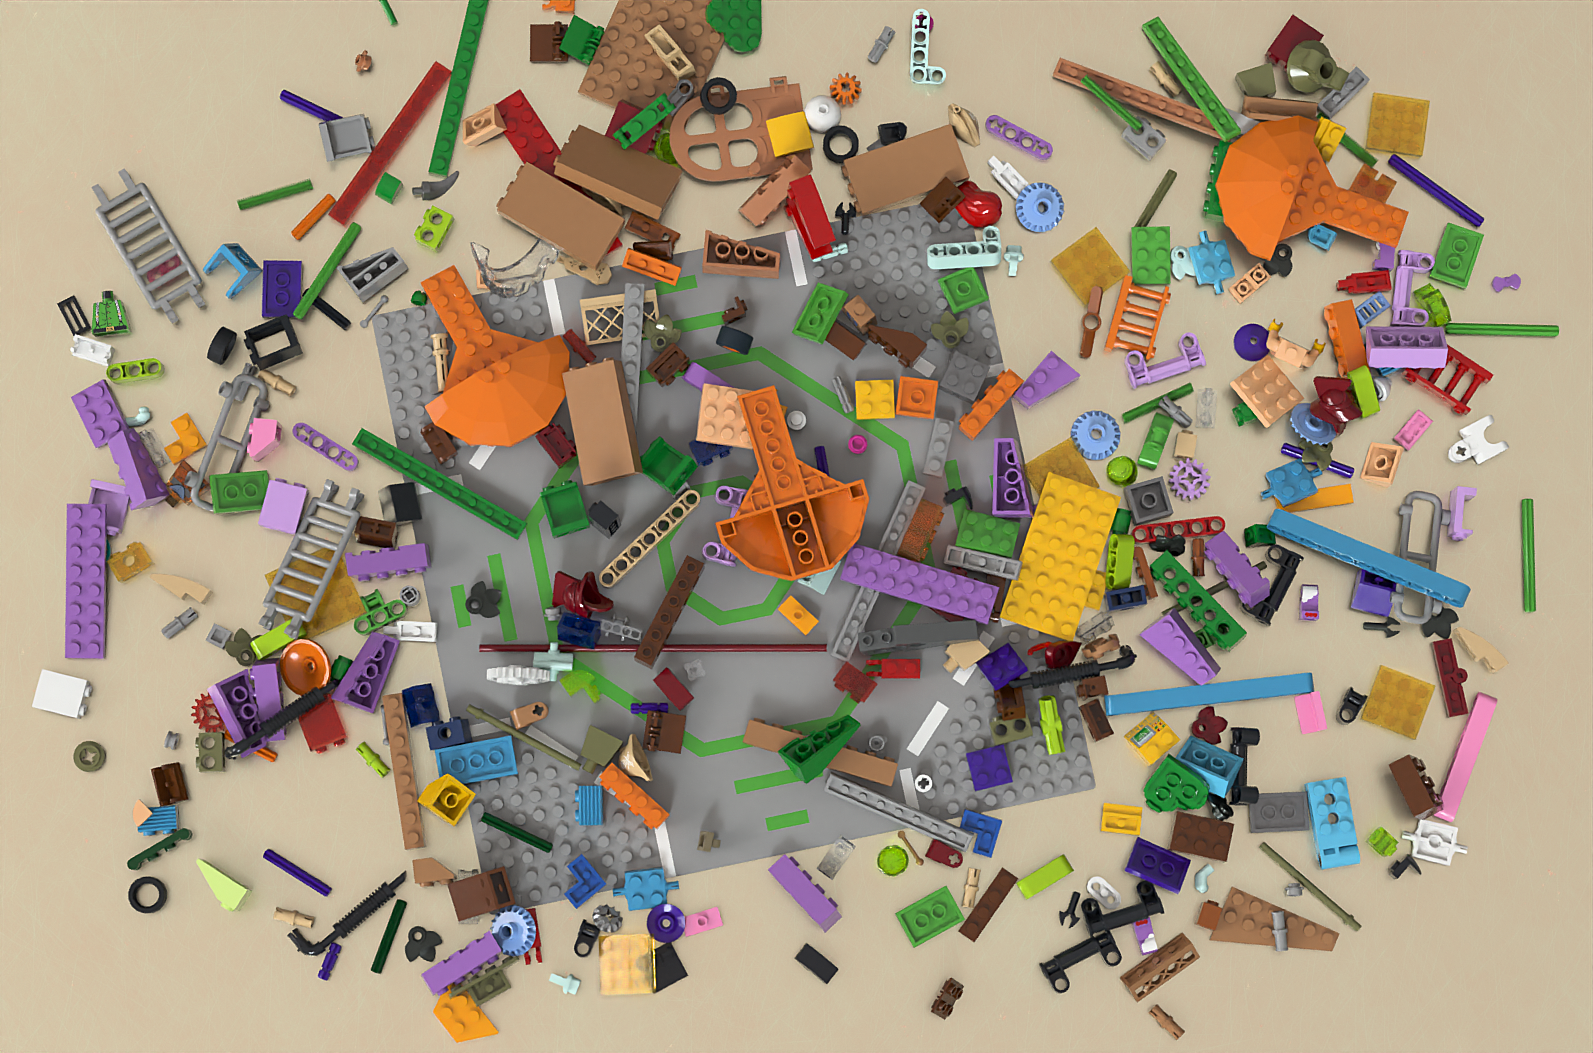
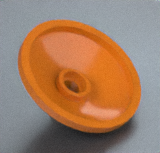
[280,639,331,696]

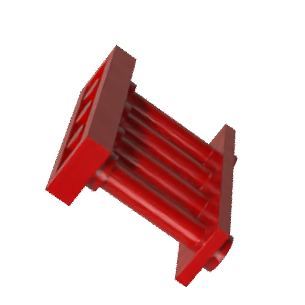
[1402,344,1494,415]

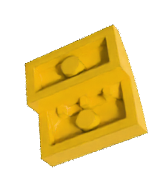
[766,111,814,158]

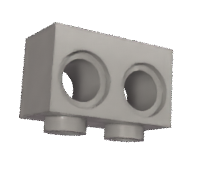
[1121,116,1166,161]

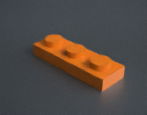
[622,248,682,286]

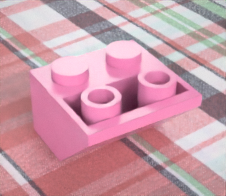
[247,418,282,462]

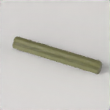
[1134,169,1177,227]

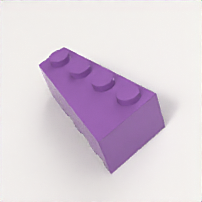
[107,428,170,511]
[992,438,1034,518]
[345,543,432,582]

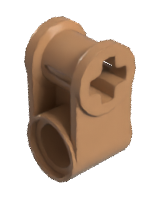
[510,702,549,730]

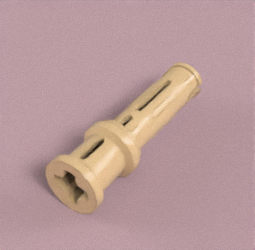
[431,333,449,392]

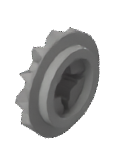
[592,904,623,933]

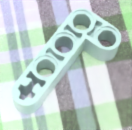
[910,9,946,85]
[927,226,1001,269]

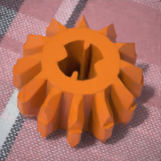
[830,72,862,105]

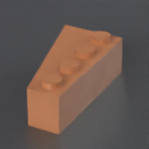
[738,155,811,226]
[702,230,780,279]

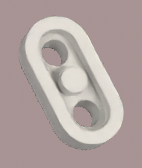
[1087,877,1121,909]

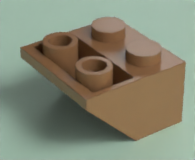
[412,857,457,888]

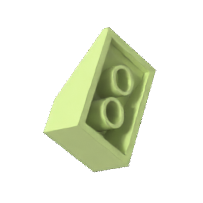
[196,858,252,912]

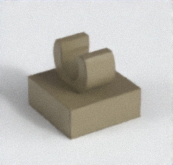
[697,831,721,852]

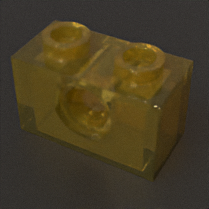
[107,542,155,583]

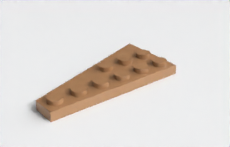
[1209,887,1340,951]

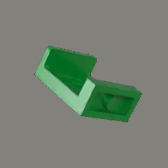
[640,436,698,496]
[540,480,590,539]

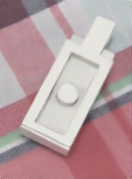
[987,156,1030,200]
[383,621,437,642]

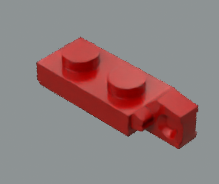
[1337,270,1392,294]

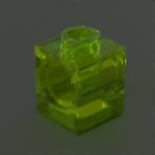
[1365,827,1399,857]

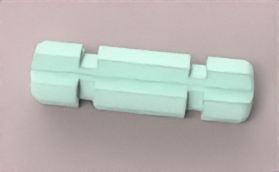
[813,243,848,262]

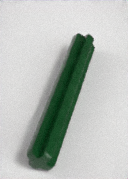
[481,812,553,853]
[371,899,407,974]

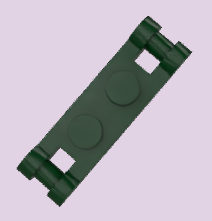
[127,828,193,870]

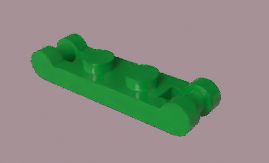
[613,93,677,150]

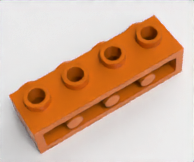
[1324,299,1371,379]
[958,368,1024,441]
[599,763,670,830]

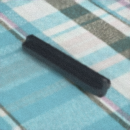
[302,288,351,330]

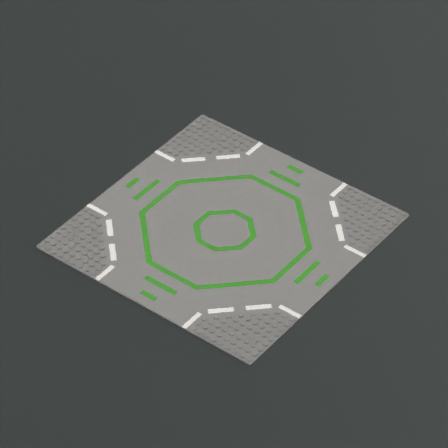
[372,204,1096,915]

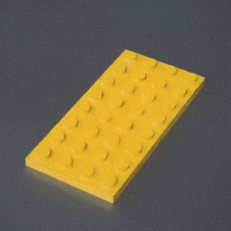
[999,472,1121,641]

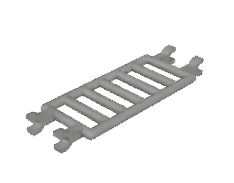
[91,168,205,324]
[258,479,364,640]

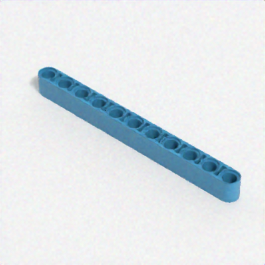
[1267,509,1471,608]
[1104,673,1315,716]

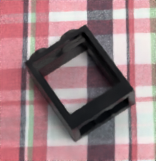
[243,314,303,371]

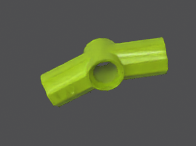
[1038,695,1065,755]

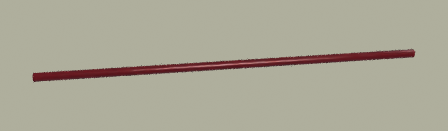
[479,644,827,652]

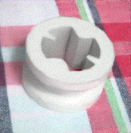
[915,775,932,792]

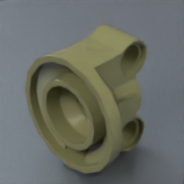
[1287,40,1349,93]

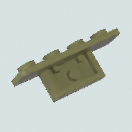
[448,956,519,1007]

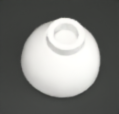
[1372,376,1392,402]

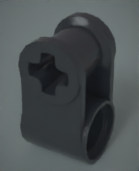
[1336,687,1368,725]
[574,919,601,958]

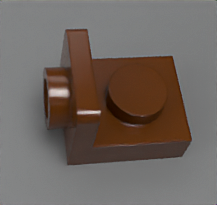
[722,296,748,326]

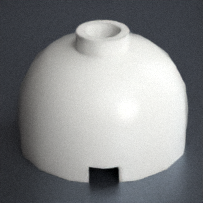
[804,95,841,134]

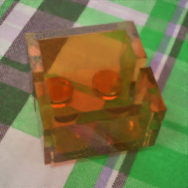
[1348,163,1397,203]

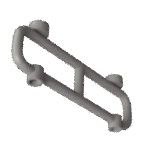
[184,373,269,511]
[1390,491,1451,624]

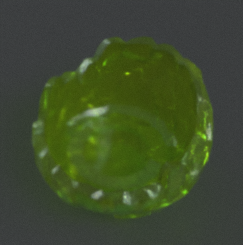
[654,133,677,164]
[1106,456,1138,487]
[877,845,909,876]

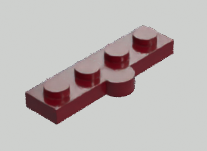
[1432,638,1468,718]

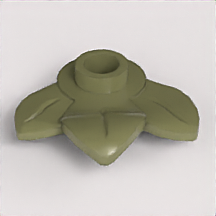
[931,311,969,349]
[644,315,682,352]
[1299,439,1333,471]
[225,628,262,666]

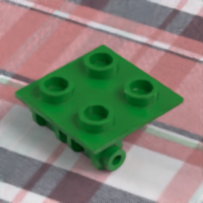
[559,15,605,65]

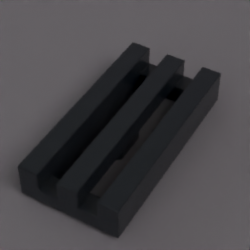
[57,295,92,336]

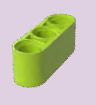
[106,358,164,384]
[1347,365,1380,419]
[1105,534,1135,590]
[250,619,307,661]
[1016,854,1074,900]

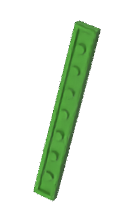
[1142,17,1241,142]

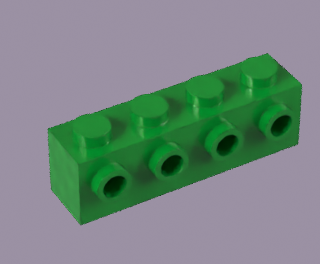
[1203,140,1233,221]

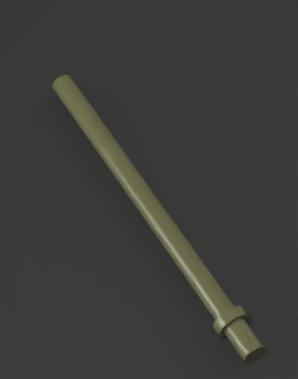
[466,704,582,771]
[1259,842,1362,931]

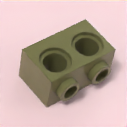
[989,713,1033,746]
[195,732,225,773]

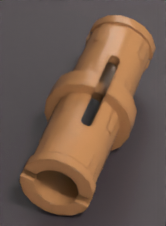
[1149,1004,1185,1040]

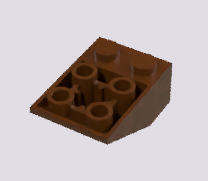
[867,325,927,369]
[447,866,516,922]

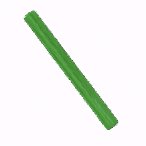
[293,222,361,319]
[1445,323,1559,336]
[1522,498,1536,612]

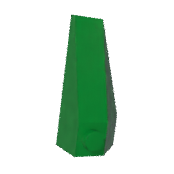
[778,715,861,784]

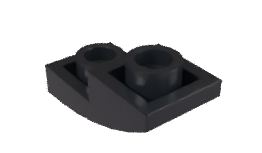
[794,943,839,984]

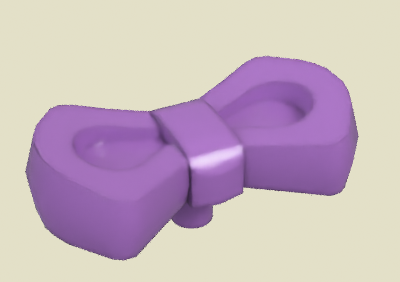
[1492,274,1521,292]

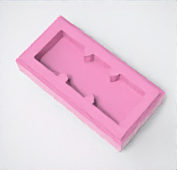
[1393,409,1433,451]
[684,907,723,937]

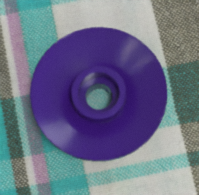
[1234,324,1270,361]
[647,904,685,943]

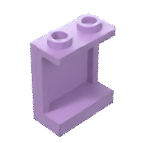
[258,478,309,535]
[88,479,130,536]
[1447,486,1477,541]

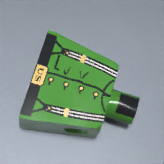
[92,291,131,337]

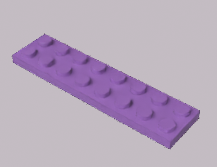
[65,504,107,659]
[840,543,999,625]

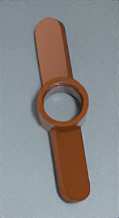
[1080,286,1103,358]

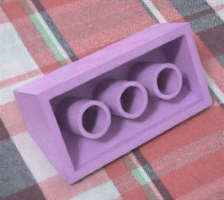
[1366,326,1448,369]

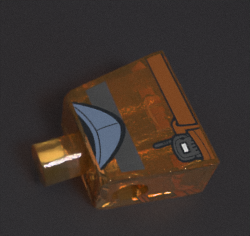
[165,460,211,507]

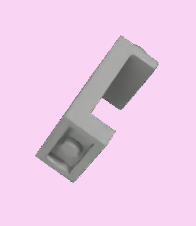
[319,114,375,162]

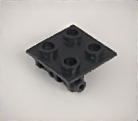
[636,942,688,994]

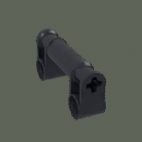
[1239,545,1304,626]
[1229,727,1260,806]
[1081,881,1164,937]
[1039,930,1122,994]

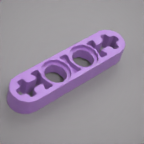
[985,115,1053,160]
[292,423,359,471]

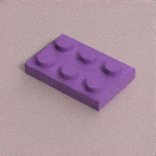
[71,379,129,448]

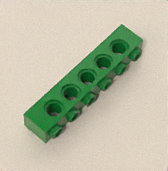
[1150,550,1247,652]

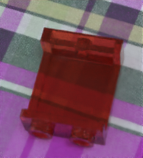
[298,694,348,754]

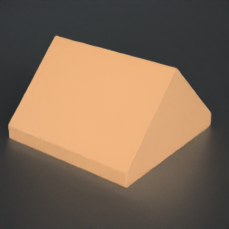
[463,103,507,147]
[1360,442,1404,487]

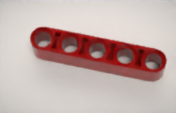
[1130,516,1225,545]

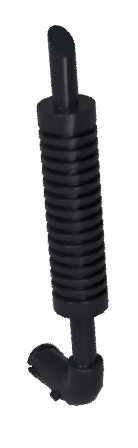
[1008,645,1137,689]
[225,679,340,760]
[287,870,406,956]

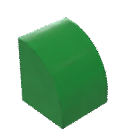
[375,172,403,205]

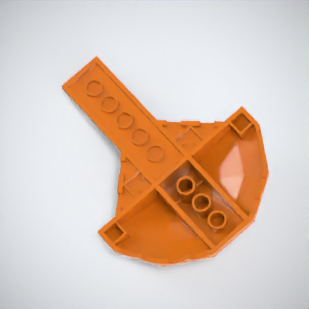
[1215,115,1409,261]
[420,265,570,447]
[715,385,869,581]

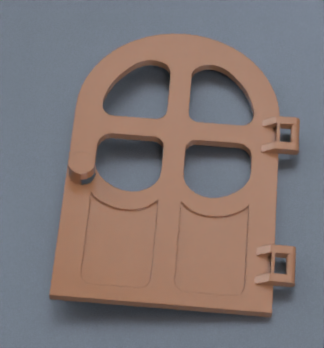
[669,76,813,182]

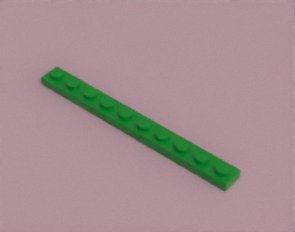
[428,0,489,177]
[352,428,527,540]

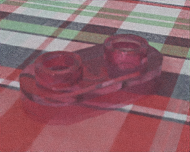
[147,255,181,286]

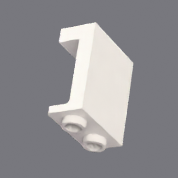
[32,669,92,719]

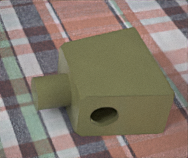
[1235,63,1276,98]
[580,725,624,774]

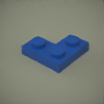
[960,809,1002,858]
[564,854,606,909]

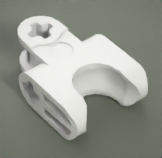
[1448,415,1509,465]

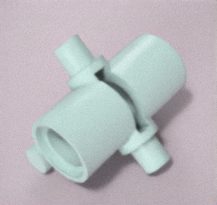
[533,642,573,681]

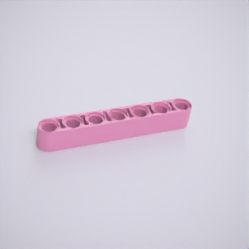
[1433,692,1497,823]

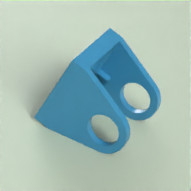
[203,243,263,299]

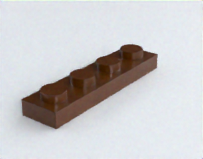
[958,867,1018,942]

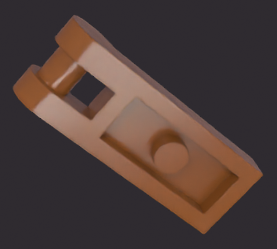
[625,212,681,252]
[1133,546,1158,600]

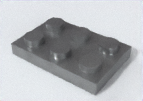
[1249,791,1309,833]

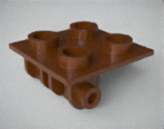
[530,21,568,62]
[642,710,686,754]
[931,978,964,1020]

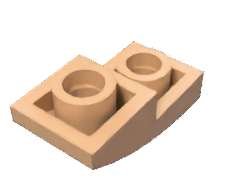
[1228,263,1271,304]

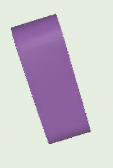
[682,362,734,392]

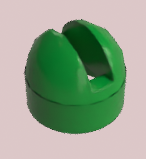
[411,290,427,306]

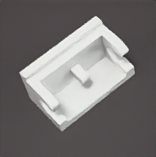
[70,334,115,367]

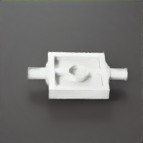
[1401,819,1468,866]

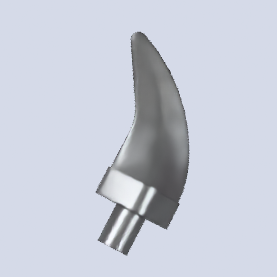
[412,171,459,200]

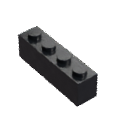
[588,500,622,539]

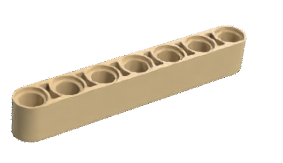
[599,490,700,589]

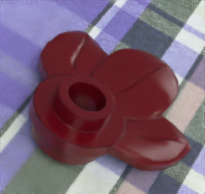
[1191,706,1228,745]

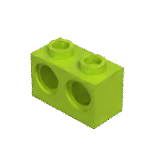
[414,205,454,252]

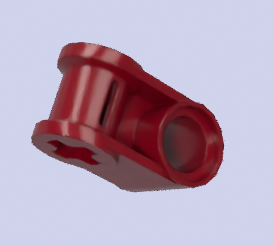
[925,839,963,868]

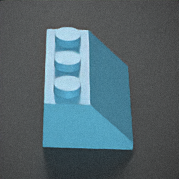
[1176,736,1243,798]

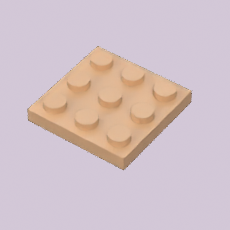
[1230,355,1304,428]
[696,383,753,449]

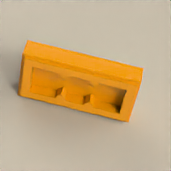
[778,595,819,636]

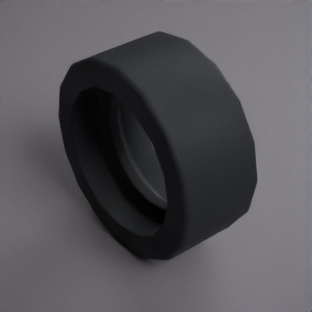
[700,77,737,115]
[823,125,859,163]
[207,326,237,365]
[128,876,167,914]

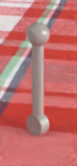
[360,295,388,328]
[381,705,389,745]

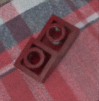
[653,667,694,711]

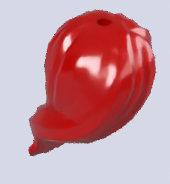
[955,180,1002,227]

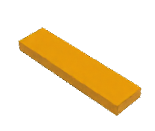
[1274,484,1354,513]

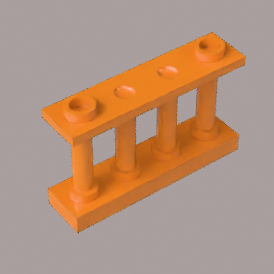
[1104,275,1171,363]

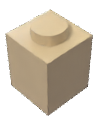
[1173,430,1197,460]

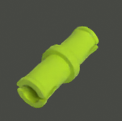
[356,741,391,778]

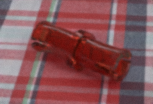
[562,329,597,363]

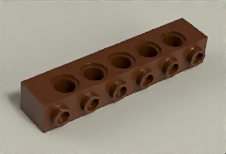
[634,555,705,669]

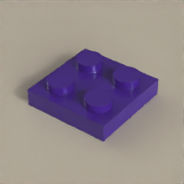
[976,643,1028,691]
[966,744,1013,791]

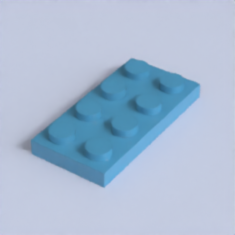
[435,736,518,784]

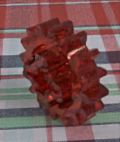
[191,692,225,733]

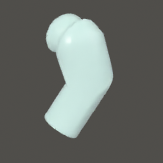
[125,407,150,427]
[1195,864,1214,893]

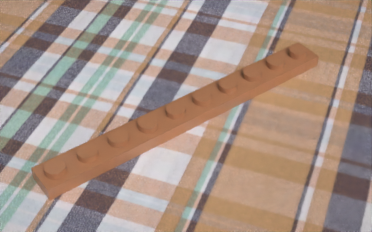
[1053,58,1237,142]

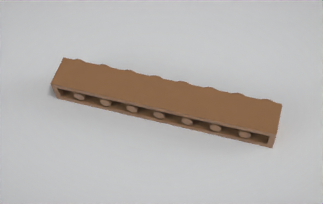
[382,693,426,850]
[743,718,898,787]

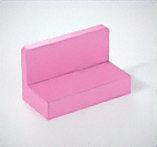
[1294,691,1327,734]

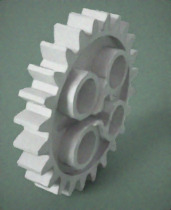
[487,665,550,686]

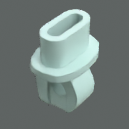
[1004,245,1024,276]
[549,974,581,995]

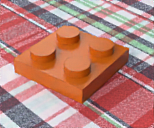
[895,376,938,420]

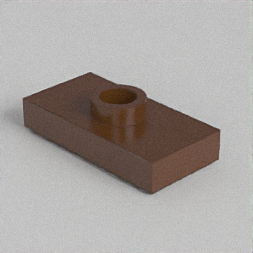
[633,240,673,261]

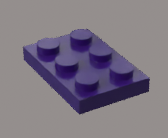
[262,260,302,318]
[1124,837,1191,894]

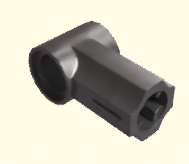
[660,79,694,117]

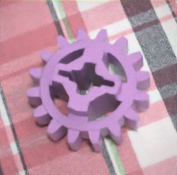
[1168,458,1211,500]

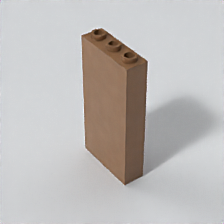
[553,124,683,220]
[841,124,970,216]
[496,162,625,271]
[562,357,643,486]

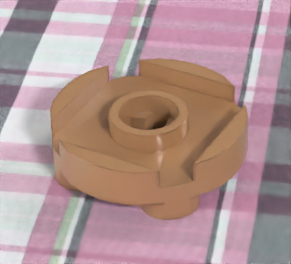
[1081,634,1121,660]

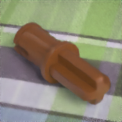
[1191,538,1206,576]

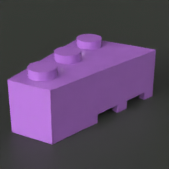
[1013,351,1080,410]

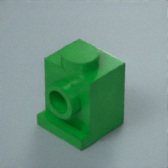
[1232,402,1258,427]

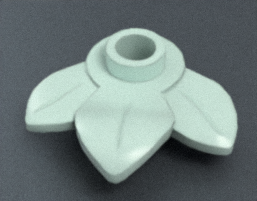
[1170,246,1196,280]

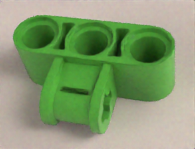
[1137,412,1174,470]
[354,589,408,636]

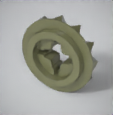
[73,741,105,772]

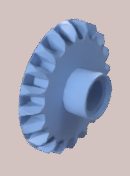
[1016,183,1064,232]
[1290,403,1336,445]
[1071,410,1121,460]
[490,905,536,956]

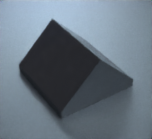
[378,482,422,526]

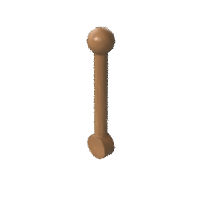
[898,831,924,866]

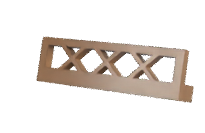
[1241,95,1320,122]
[1120,932,1200,1003]

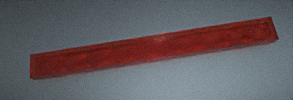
[328,61,452,226]

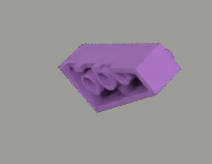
[1204,531,1270,608]
[1140,608,1221,686]
[331,631,400,713]
[250,657,287,742]
[207,669,267,758]
[768,854,842,933]
[421,931,502,996]

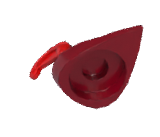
[1027,641,1082,669]

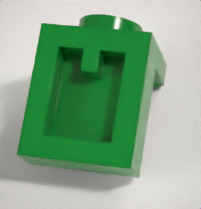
[1244,524,1276,547]

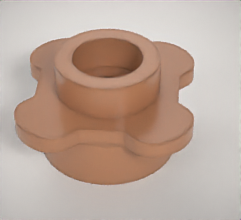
[355,50,372,72]

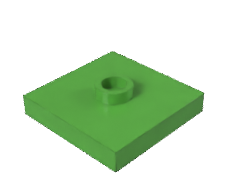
[938,267,989,314]

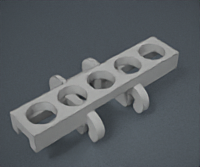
[591,613,642,641]

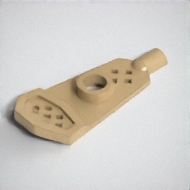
[557,255,612,285]

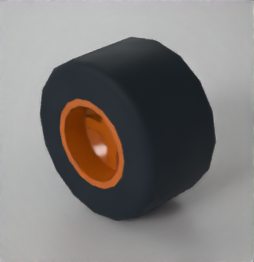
[716,326,754,355]

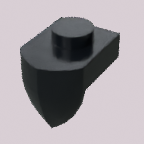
[877,122,907,145]
[943,486,973,510]
[1389,854,1421,879]

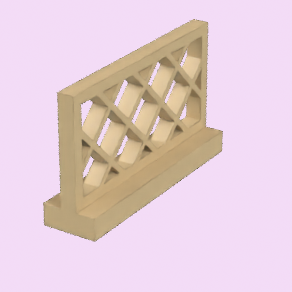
[580,289,660,345]

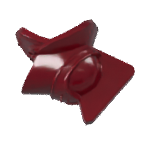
[1310,376,1363,435]
[552,571,614,623]

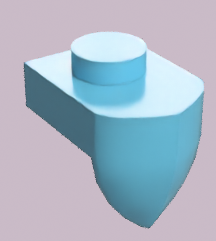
[1308,224,1337,251]

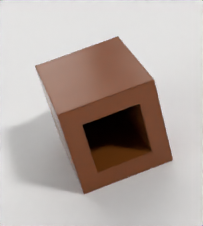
[1195,900,1223,931]

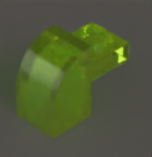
[1413,283,1451,327]
[559,670,602,704]

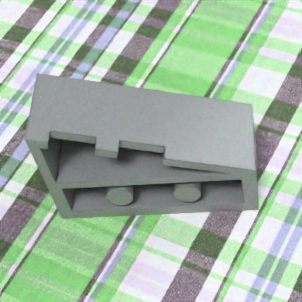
[336,247,408,302]

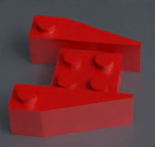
[784,174,836,260]

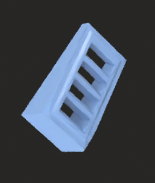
[1355,291,1391,328]

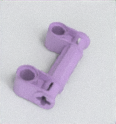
[1390,250,1435,327]
[1124,332,1206,389]
[702,486,748,567]

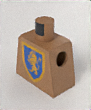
[841,295,878,336]

